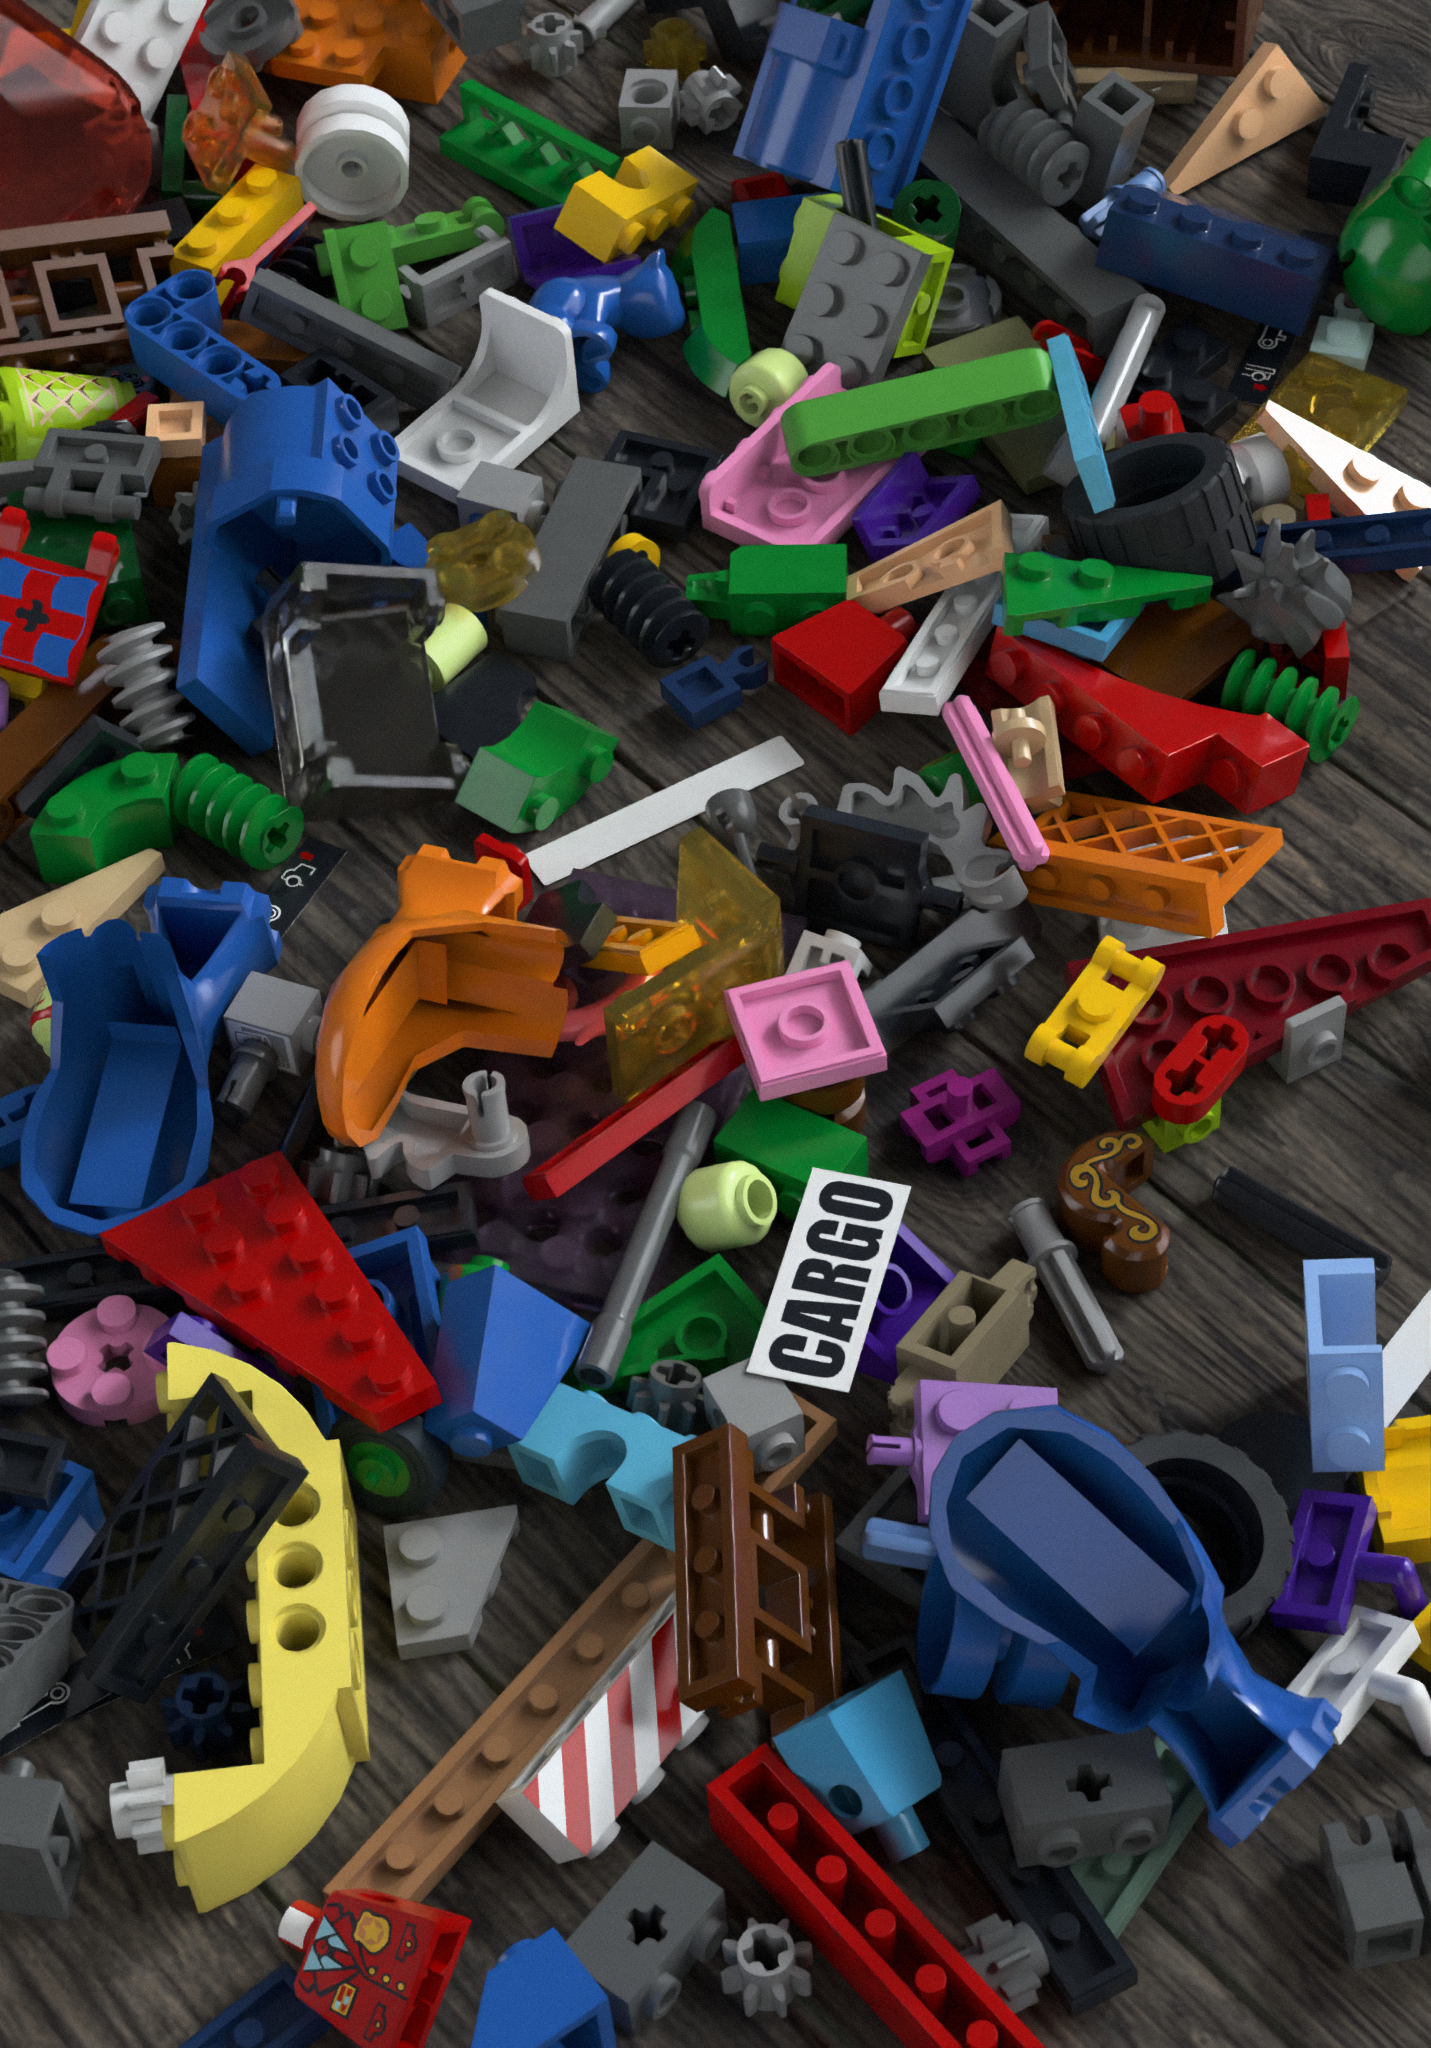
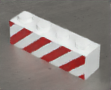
[495,1590,709,1864]

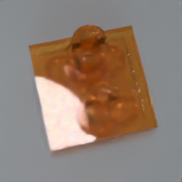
[182,50,296,195]

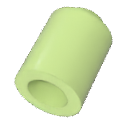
[398,603,488,692]

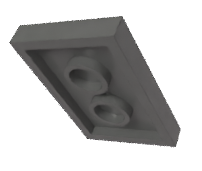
[780,212,933,390]

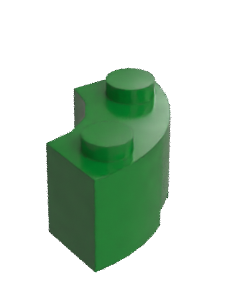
[455,701,619,834]
[29,751,181,884]

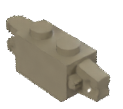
[887,1258,1037,1438]

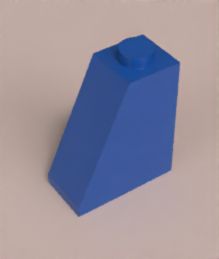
[423,1264,591,1458]

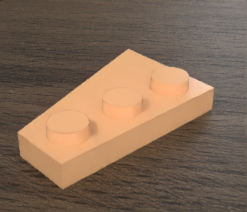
[846,499,1013,614]

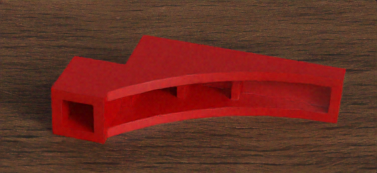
[985,625,1310,815]

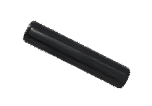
[1212,1166,1393,1290]

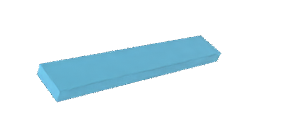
[1046,333,1116,514]

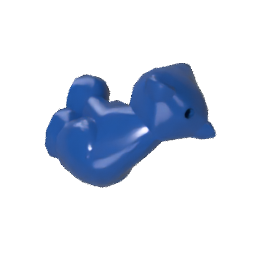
[528,248,687,394]

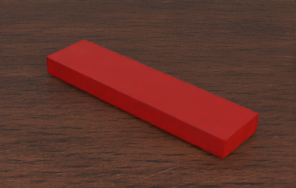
[521,1034,745,1201]

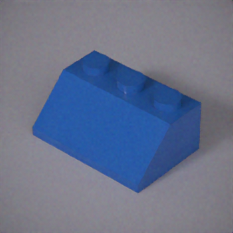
[471,1927,617,2048]

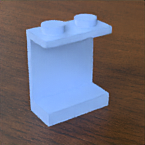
[1303,1258,1385,1473]

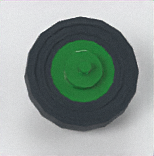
[326,1411,449,1518]

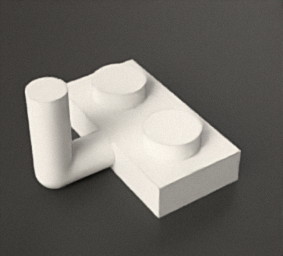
[1286,1604,1431,1756]

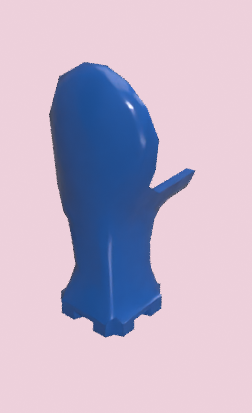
[20,877,283,1240]
[928,1404,1342,1849]

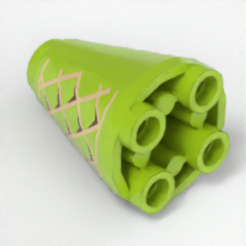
[0,366,136,463]

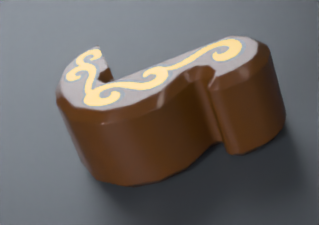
[1057,1131,1170,1293]

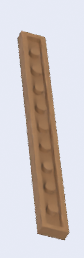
[323,1390,838,1903]

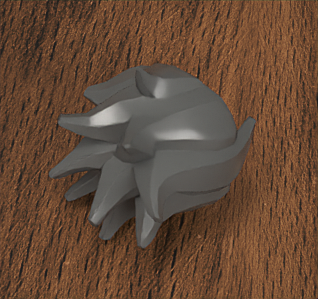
[1217,518,1353,659]

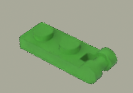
[387,196,505,268]

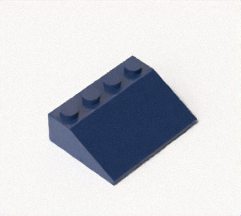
[1095,184,1342,337]

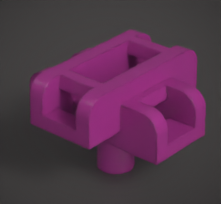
[900,1067,1021,1178]

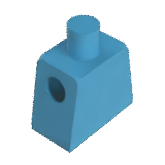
[773,1669,942,1864]

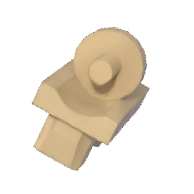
[991,695,1066,814]

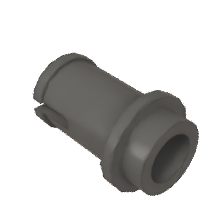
[212,1040,279,1125]

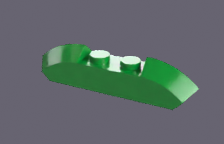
[671,207,751,401]

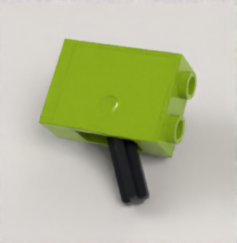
[775,138,954,359]

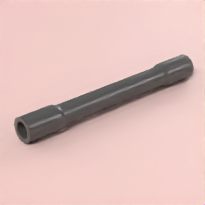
[574,1100,717,1389]

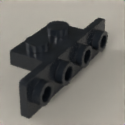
[862,898,1042,1056]

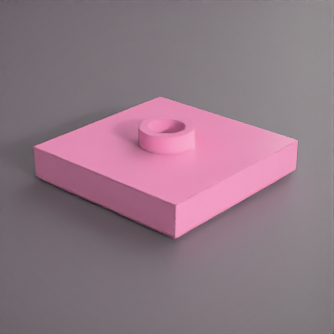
[723,960,888,1102]

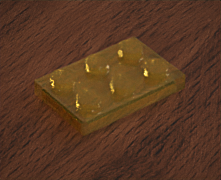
[1228,351,1408,496]

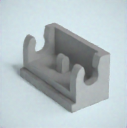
[396,225,516,329]

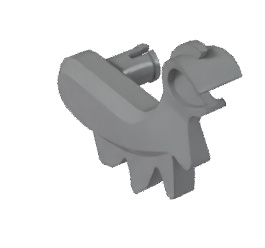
[779,766,1029,910]
[334,1070,531,1190]

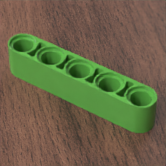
[780,348,1062,477]

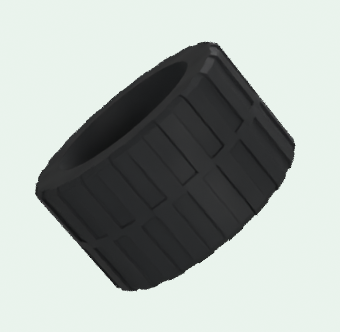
[1062,432,1258,606]
[1122,1429,1295,1646]

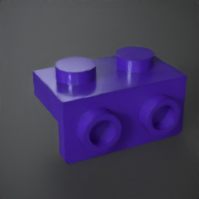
[851,452,982,564]

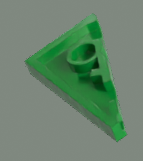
[1001,552,1213,636]
[560,1253,766,1396]

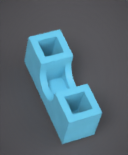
[507,1382,697,1552]

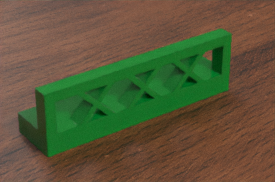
[439,78,621,208]

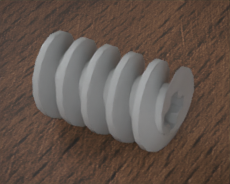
[96,622,197,753]

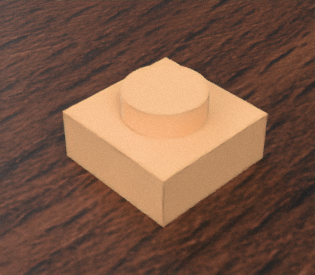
[145,401,207,458]

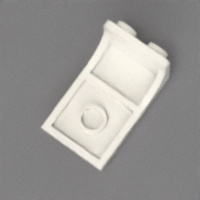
[52,0,207,121]
[394,288,580,505]

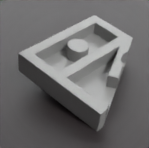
[383,1504,520,1660]

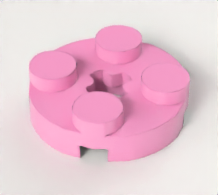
[46,1295,170,1427]

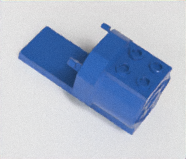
[733,0,973,210]
[176,377,400,757]

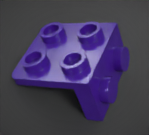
[506,203,642,290]

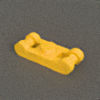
[1024,935,1165,1089]

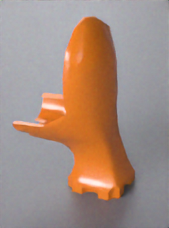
[315,844,568,1147]

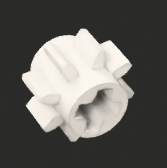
[110,1757,185,1855]

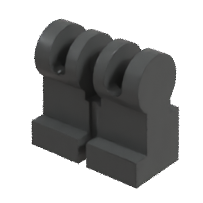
[1318,1806,1431,1971]

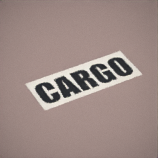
[746,1167,911,1393]

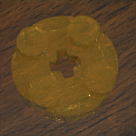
[424,510,541,612]

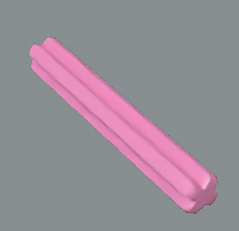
[941,695,1050,871]

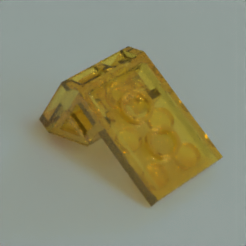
[603,826,785,1104]

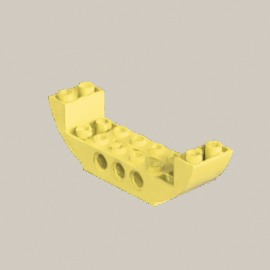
[156,1342,370,1913]

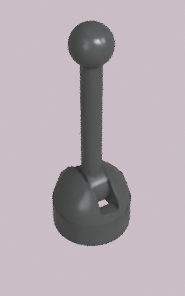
[705,788,772,920]

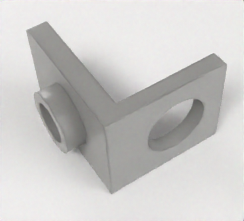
[1267,995,1347,1084]

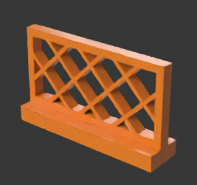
[987,791,1284,939]

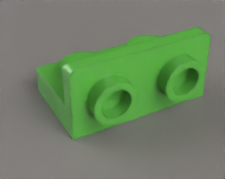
[314,220,408,332]

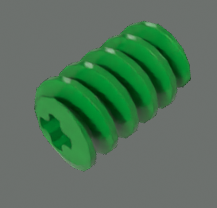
[1221,649,1359,763]
[170,753,304,871]

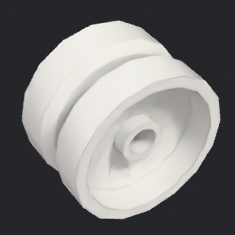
[295,84,410,222]

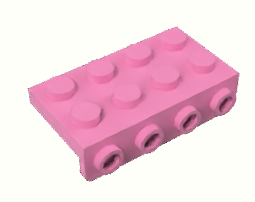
[698,362,928,546]

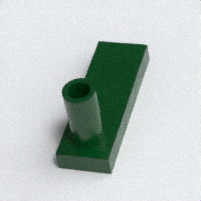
[161,95,238,212]

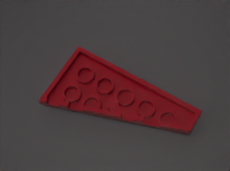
[1064,897,1431,1131]

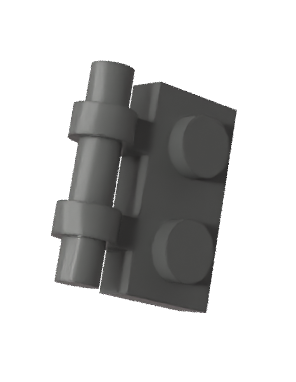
[1022,1,1078,132]
[23,427,163,524]

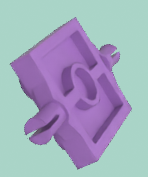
[866,1379,1058,1525]

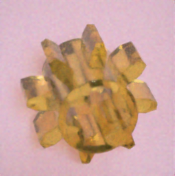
[643,17,707,82]

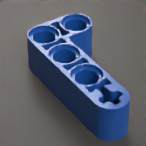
[124,269,281,426]

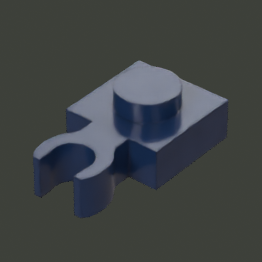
[660,645,769,730]

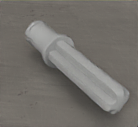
[1008,1197,1124,1375]

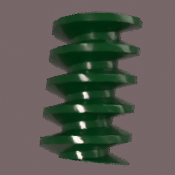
[892,179,961,250]

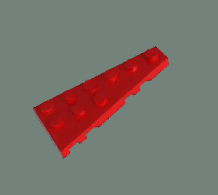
[99,1150,443,1434]

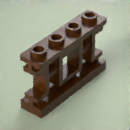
[0,210,174,373]
[672,1422,843,1767]

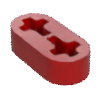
[1151,1015,1249,1125]

